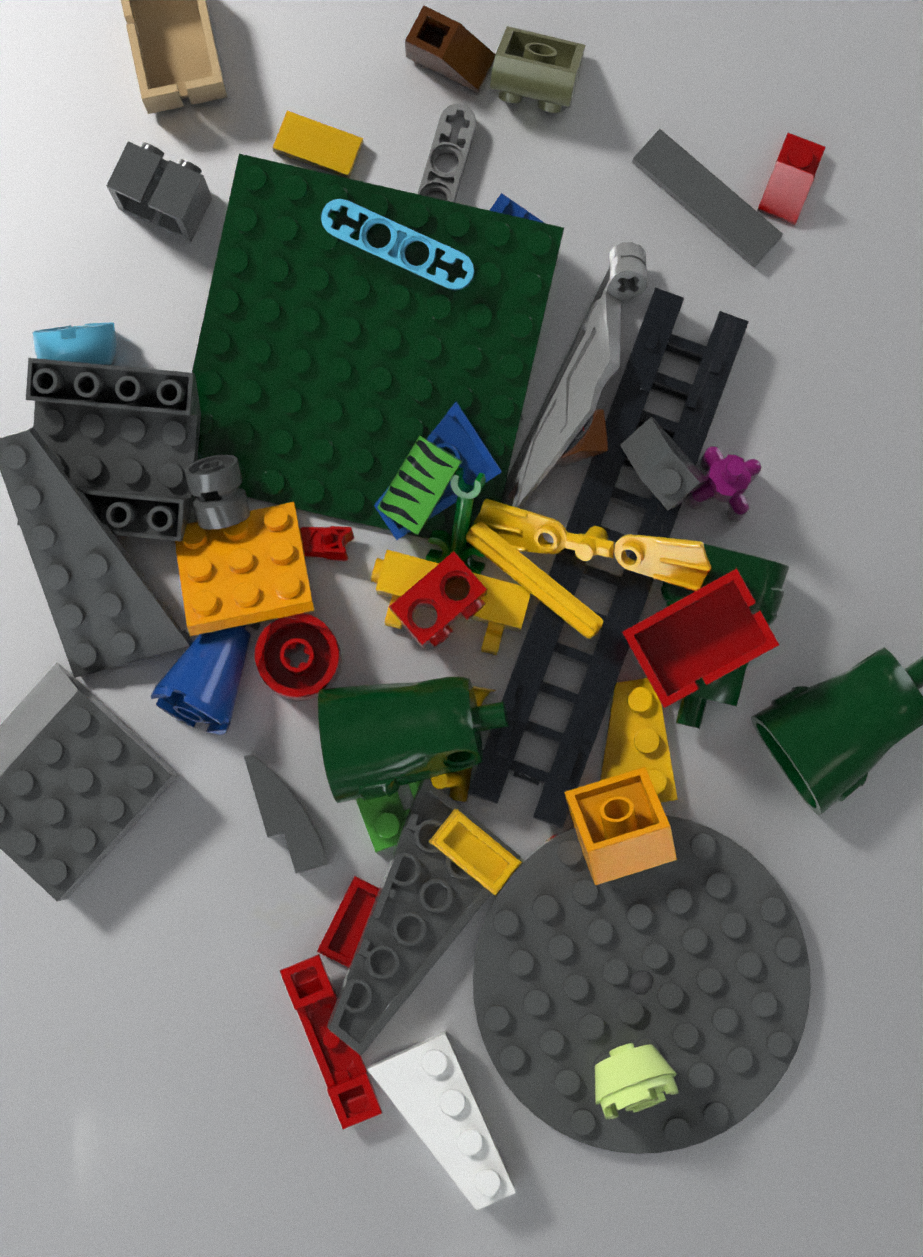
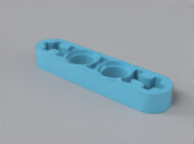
[321,199,475,290]

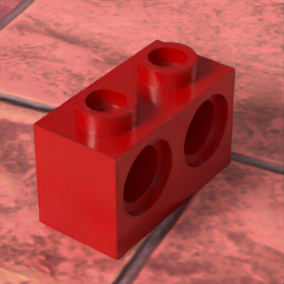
[389,551,487,648]

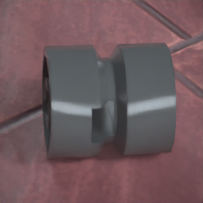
[185,455,250,530]

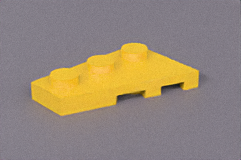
[600,678,678,803]

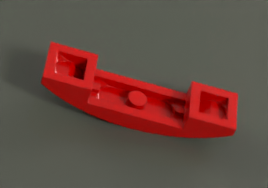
[279,954,382,1129]

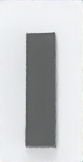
[632,129,783,267]

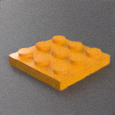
[175,502,315,636]

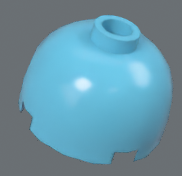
[32,322,116,365]

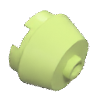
[595,1043,679,1119]

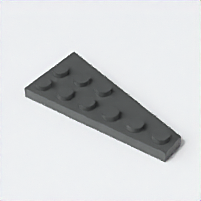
[327,779,521,1056]

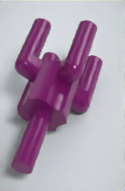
[688,446,761,522]

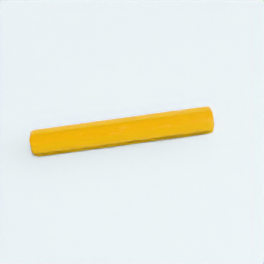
[465,521,604,639]

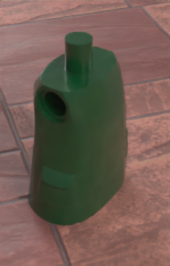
[660,538,789,729]
[751,647,923,815]
[318,676,509,803]

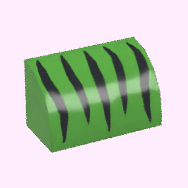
[377,435,463,535]

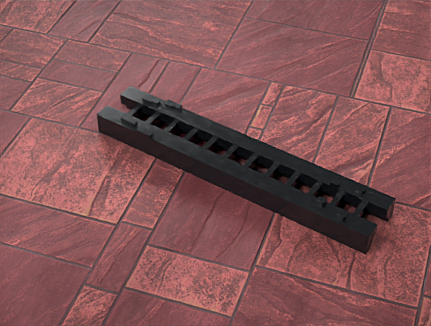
[468,287,749,829]

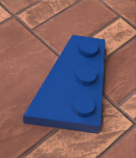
[374,401,502,540]

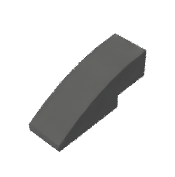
[244,754,330,873]

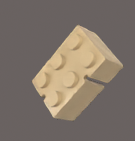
[121,0,227,114]

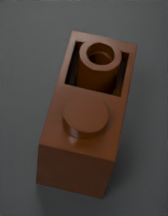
[405,5,495,93]

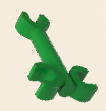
[425,467,486,575]

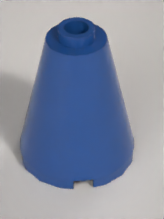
[150,625,251,735]

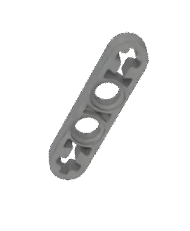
[418,104,476,203]

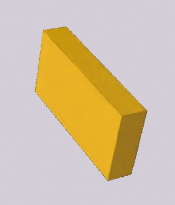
[272,111,364,179]
[428,809,522,896]

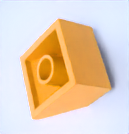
[564,767,677,886]

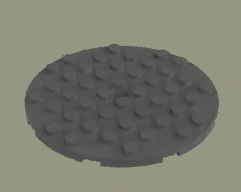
[473,815,811,1154]

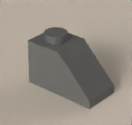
[620,417,707,511]

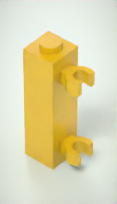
[371,549,531,656]

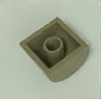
[490,26,586,113]

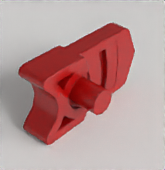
[300,526,354,561]

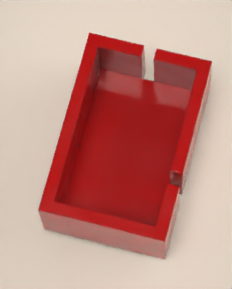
[622,569,779,708]

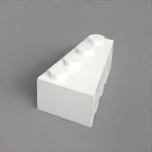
[367,1031,516,1211]

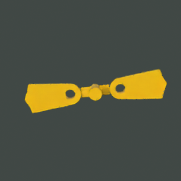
[474,499,712,591]

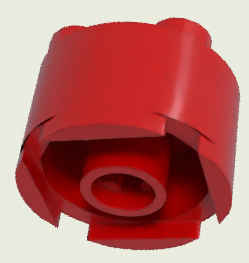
[255,613,342,701]

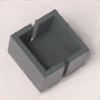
[106,141,212,241]

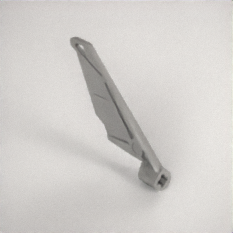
[502,242,647,509]

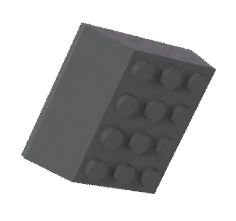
[0,663,180,902]

